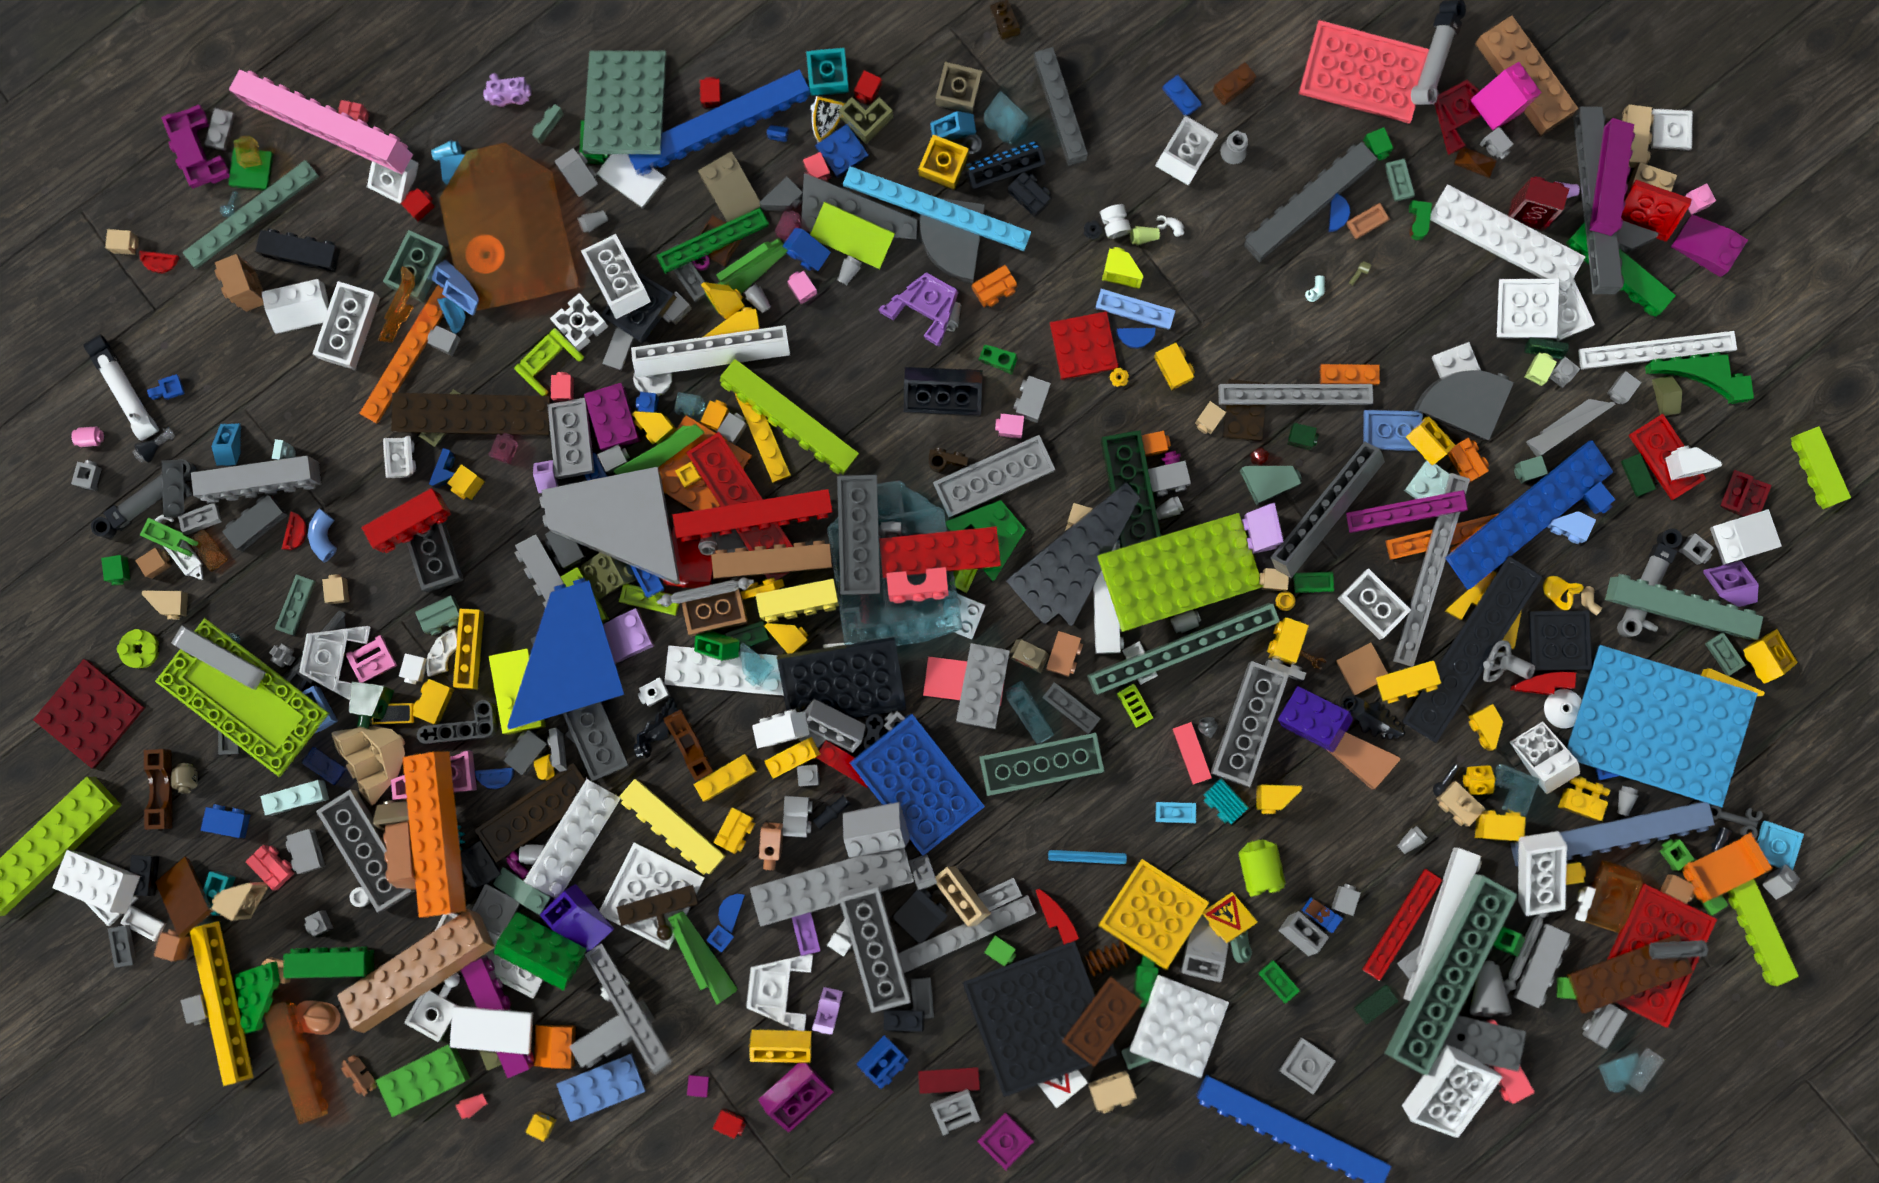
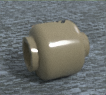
[171,763,198,794]

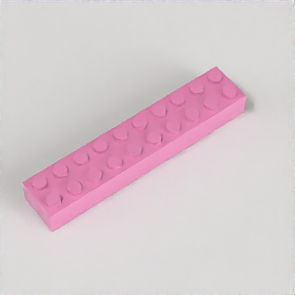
[229,70,413,174]

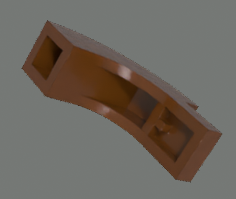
[663,709,713,781]

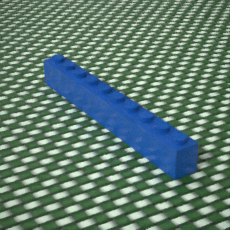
[627,69,810,176]
[1196,1075,1391,1183]

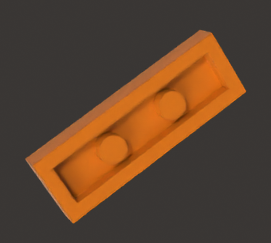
[1320,364,1380,385]

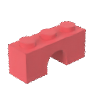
[887,567,949,604]

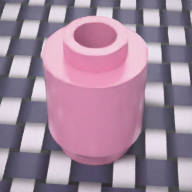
[72,427,104,447]

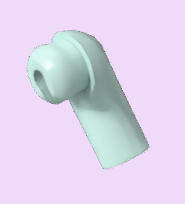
[1305,276,1325,302]

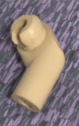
[1581,586,1602,616]

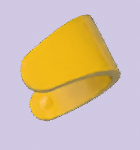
[534,754,555,781]

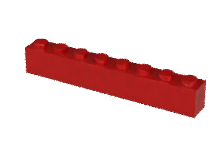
[673,489,832,542]

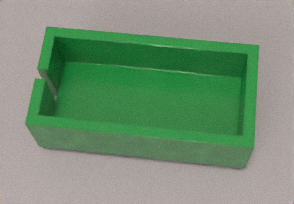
[494,912,586,991]
[283,946,374,978]

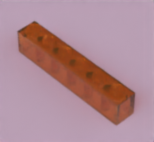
[264,1000,328,1124]

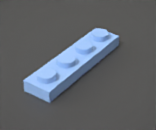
[1095,289,1175,330]

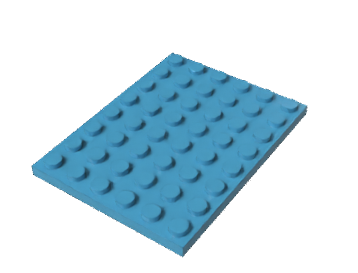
[1567,645,1758,807]

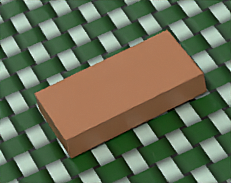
[1346,203,1390,239]

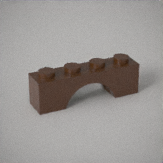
[144,749,172,830]

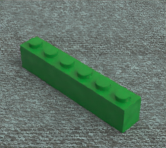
[1566,222,1676,317]

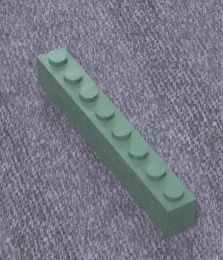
[1605,574,1763,640]

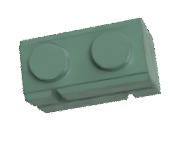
[415,595,460,636]

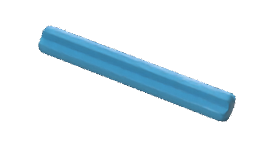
[1048,850,1127,864]

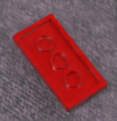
[1628,414,1706,500]

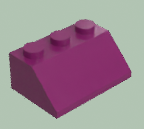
[758,1063,833,1133]

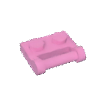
[346,635,397,683]

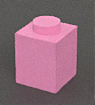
[1685,184,1716,215]
[787,271,817,304]
[995,414,1024,439]

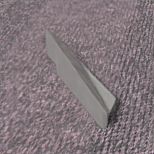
[1526,399,1615,457]

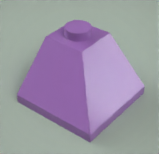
[1704,561,1759,607]

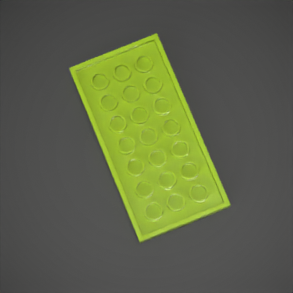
[1097,513,1263,632]

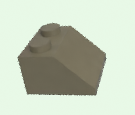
[373,799,409,832]

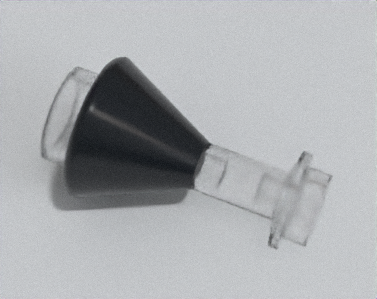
[132,427,176,463]

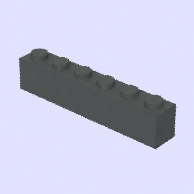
[1034,47,1088,166]

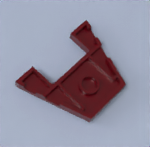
[1435,80,1512,155]

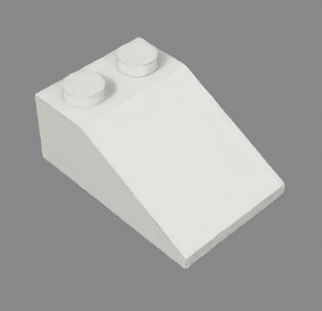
[1156,116,1218,185]
[1710,509,1782,565]

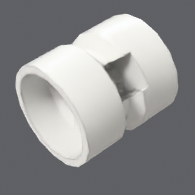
[1100,204,1131,239]

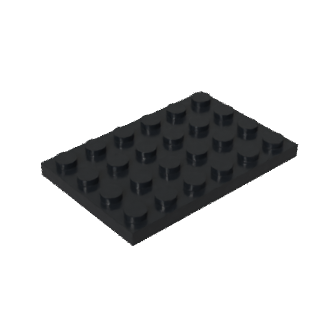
[777,637,906,718]

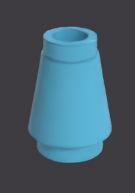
[431,140,462,161]

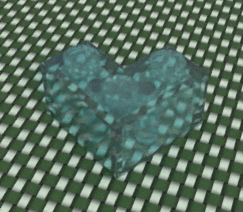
[1494,764,1540,817]

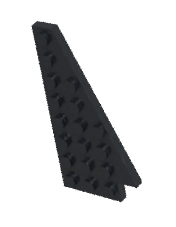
[1006,481,1140,626]

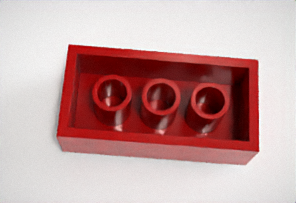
[361,488,451,553]

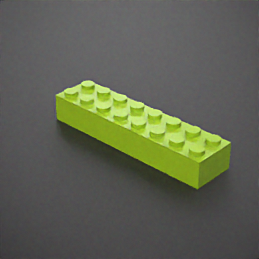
[0,776,121,916]

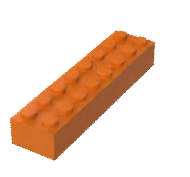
[403,751,466,917]

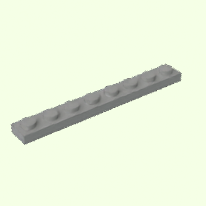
[1218,384,1373,405]
[899,895,1036,973]
[585,943,672,1074]

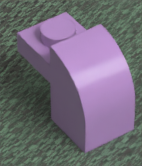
[813,987,843,1035]

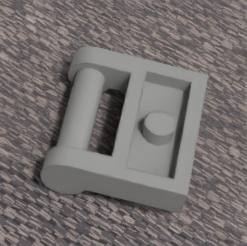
[931,1089,981,1136]

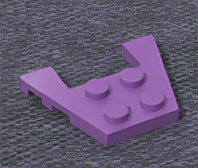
[878,273,958,346]

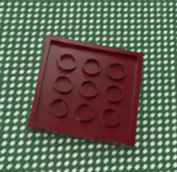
[33,659,145,769]

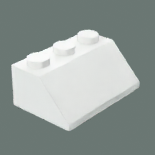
[261,279,329,334]

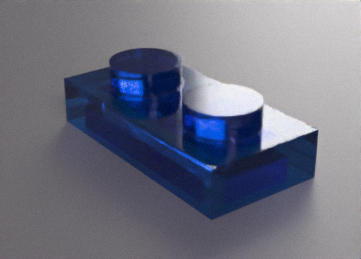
[302,747,347,785]

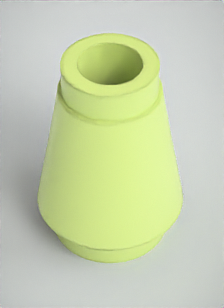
[1130,226,1160,245]

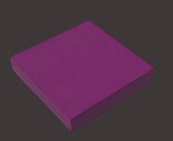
[977,1112,1034,1170]

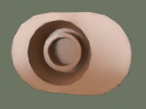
[293,1000,340,1035]

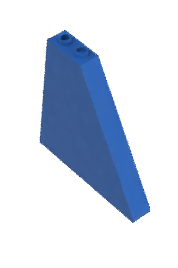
[507,578,624,730]

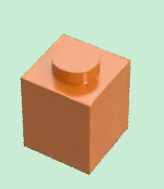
[1141,431,1170,457]

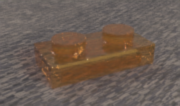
[190,529,228,572]

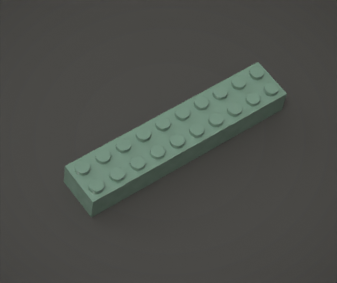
[1385,874,1517,1076]

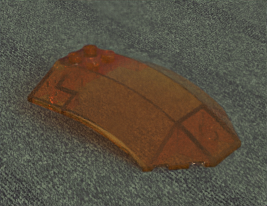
[440,143,580,313]

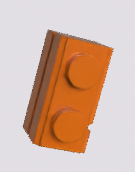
[972,265,1017,307]
[1447,438,1489,483]

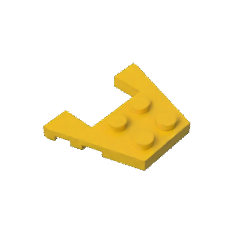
[1445,571,1522,650]

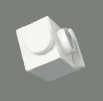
[638,677,670,707]

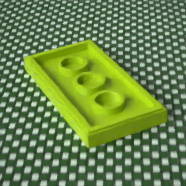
[810,201,895,269]

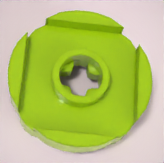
[117,629,159,669]

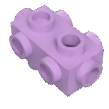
[483,73,532,107]

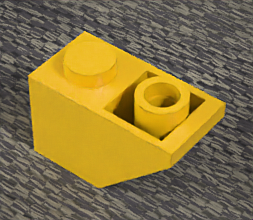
[632,412,677,444]
[1468,704,1503,751]

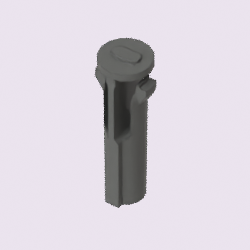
[1649,940,1708,959]

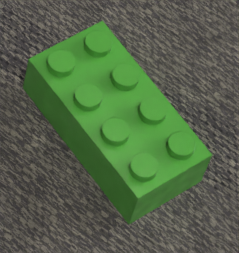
[376,1044,470,1117]

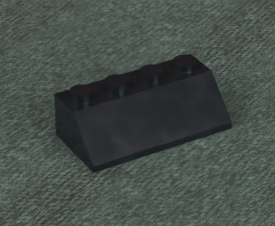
[904,367,983,415]

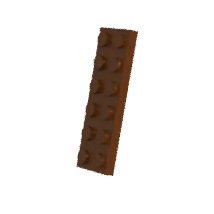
[1568,934,1693,1013]

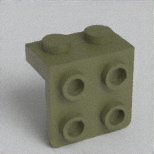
[581,553,637,599]

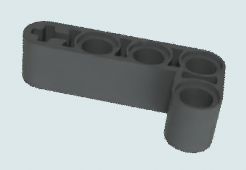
[417,700,497,744]

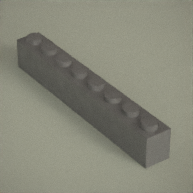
[1244,142,1377,262]
[1271,441,1385,578]

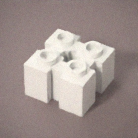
[550,293,608,351]

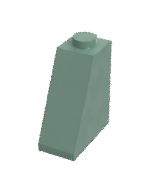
[1240,466,1302,506]

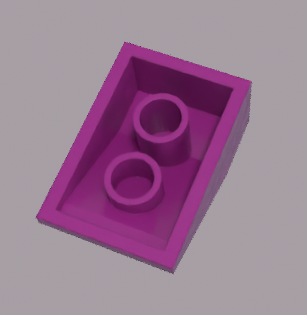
[1671,214,1748,277]

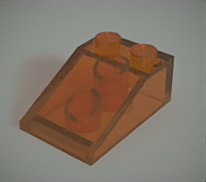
[1585,860,1643,933]

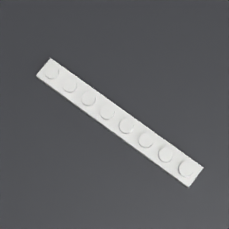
[1578,331,1737,369]

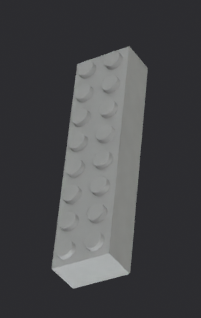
[750,847,914,927]

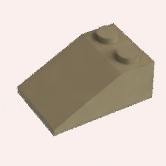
[698,151,760,222]

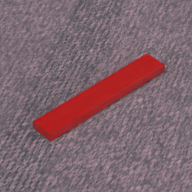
[1362,869,1442,981]

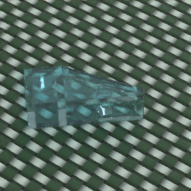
[1005,681,1054,745]

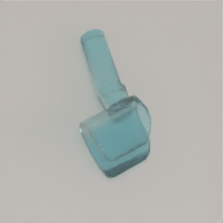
[220,191,238,217]

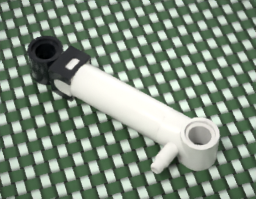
[83,334,159,441]

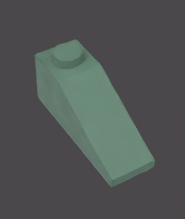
[493,867,553,915]

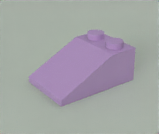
[1242,503,1283,554]
[603,608,654,664]

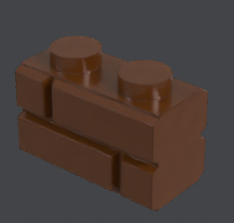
[1212,62,1257,106]

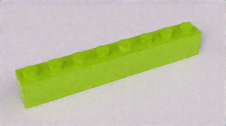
[720,359,859,475]

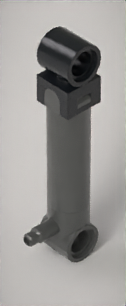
[91,459,196,539]

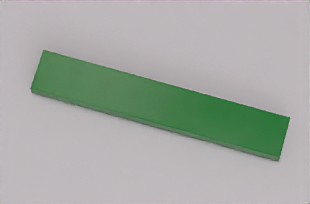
[656,208,769,274]

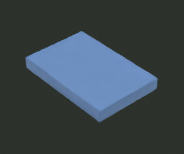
[1363,410,1423,451]

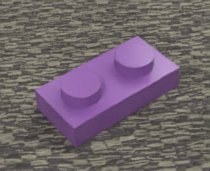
[792,912,821,956]

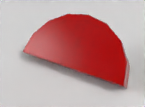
[140,251,179,273]
[282,512,307,550]

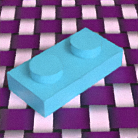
[1155,802,1196,823]

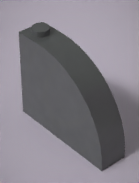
[920,198,985,284]
[1414,370,1514,440]

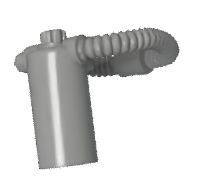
[1483,640,1535,682]

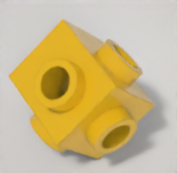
[1463,766,1495,795]

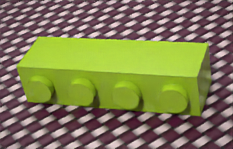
[1791,426,1851,509]

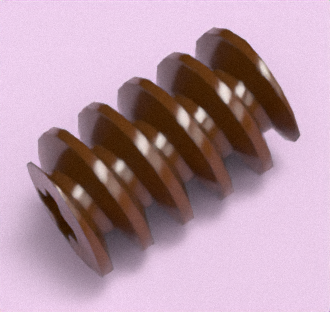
[1085,940,1130,977]

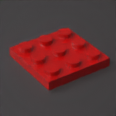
[1621,180,1692,242]
[1050,311,1118,380]

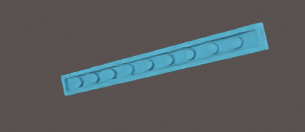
[843,167,1031,251]

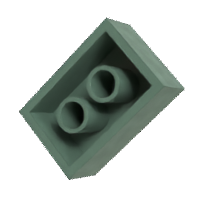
[383,230,448,303]

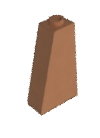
[1326,733,1401,789]

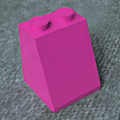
[1471,62,1542,130]

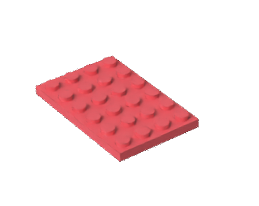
[1299,20,1429,124]

